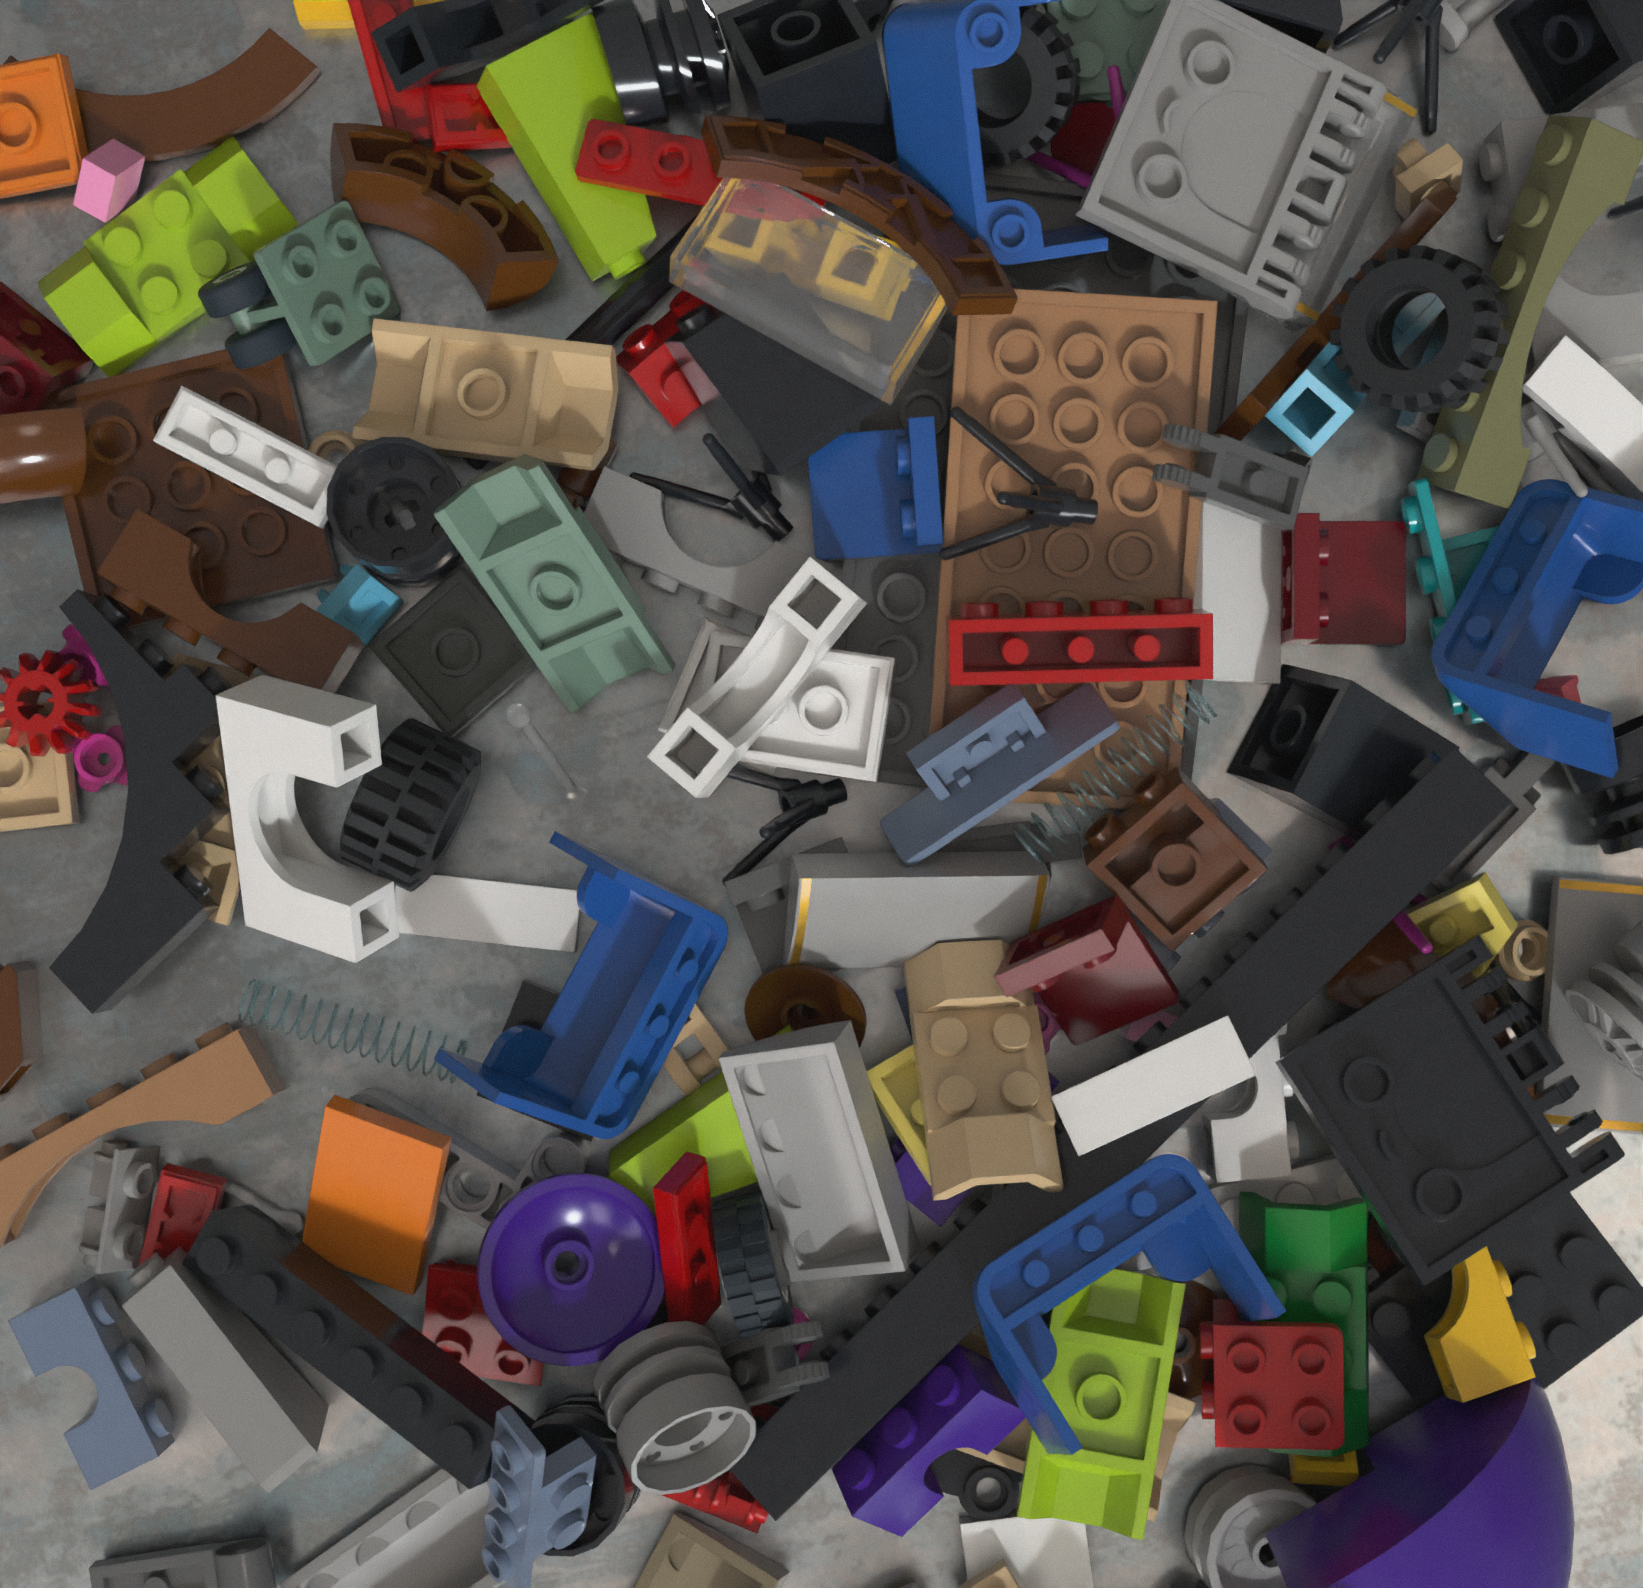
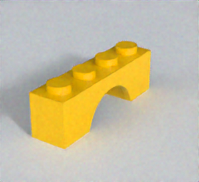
[1424,1246,1536,1403]

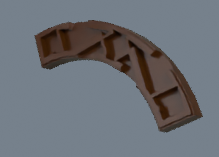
[3,28,321,162]
[701,115,1018,315]
[1214,179,1458,441]

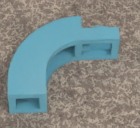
[1265,293,1445,457]

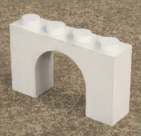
[216,674,399,963]

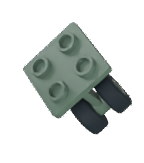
[198,201,401,369]

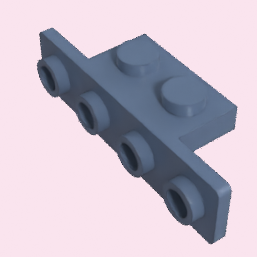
[880,683,1120,867]
[481,1405,596,1588]

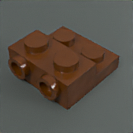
[1082,766,1268,952]

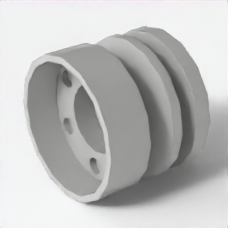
[1565,919,1643,1081]
[593,1321,756,1495]

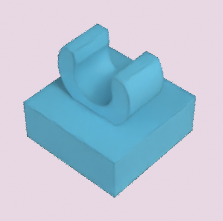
[317,563,404,647]

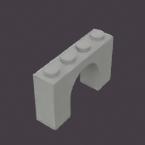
[1479,102,1643,379]

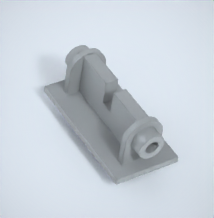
[79,1140,160,1274]

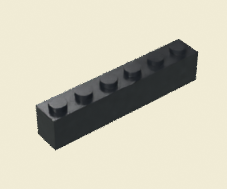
[182,1204,535,1489]

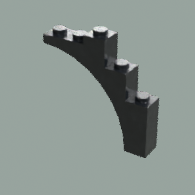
[49,589,233,1014]

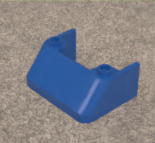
[881,0,1109,265]
[1431,479,1643,778]
[434,831,728,1139]
[972,1154,1286,1455]

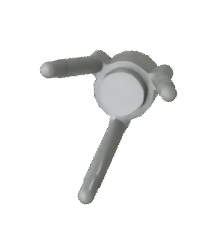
[1512,401,1617,503]

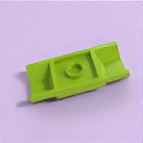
[37,136,300,377]
[1016,1268,1186,1540]

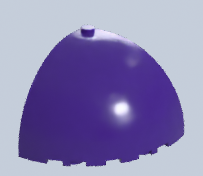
[1265,1367,1575,1588]

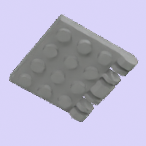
[1075,0,1386,319]

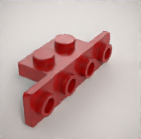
[575,119,827,228]

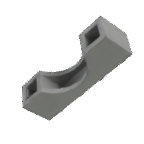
[584,466,834,630]

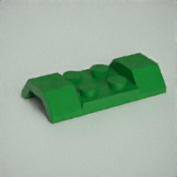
[1238,1191,1369,1458]

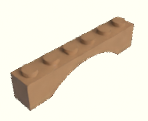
[0,1022,287,1248]

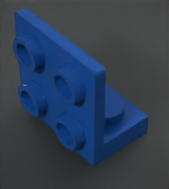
[808,416,943,561]

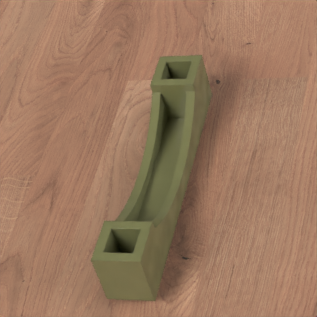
[1416,114,1643,509]

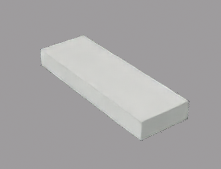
[153,386,337,529]
[395,874,581,952]
[1051,1016,1257,1156]

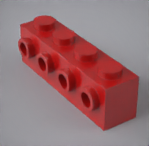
[946,597,1213,686]

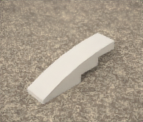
[1523,335,1643,501]

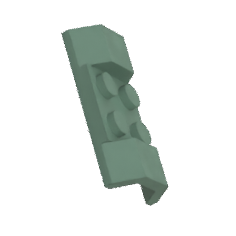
[433,454,676,713]

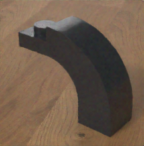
[371,0,604,93]

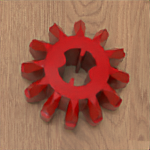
[0,650,102,757]

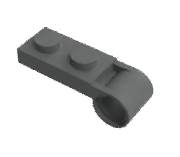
[89,1538,277,1588]

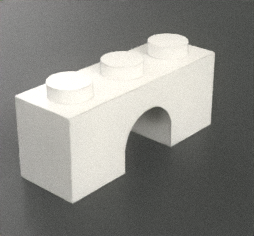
[1201,1023,1299,1183]

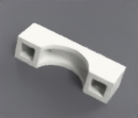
[647,557,867,798]

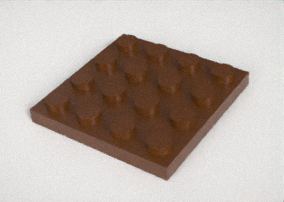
[42,349,340,630]

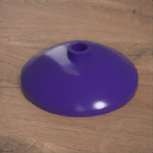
[477,1173,665,1366]

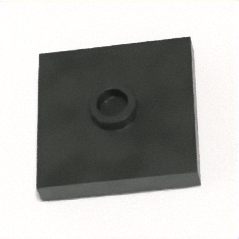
[368,565,537,738]

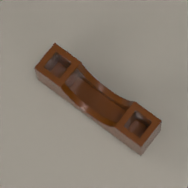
[96,508,365,694]

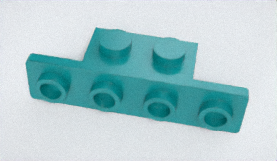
[1401,478,1499,725]

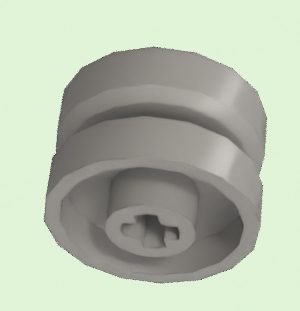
[1184,1464,1318,1588]

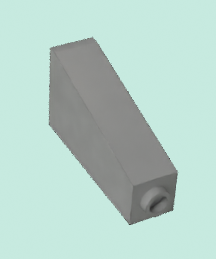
[121,1246,329,1494]

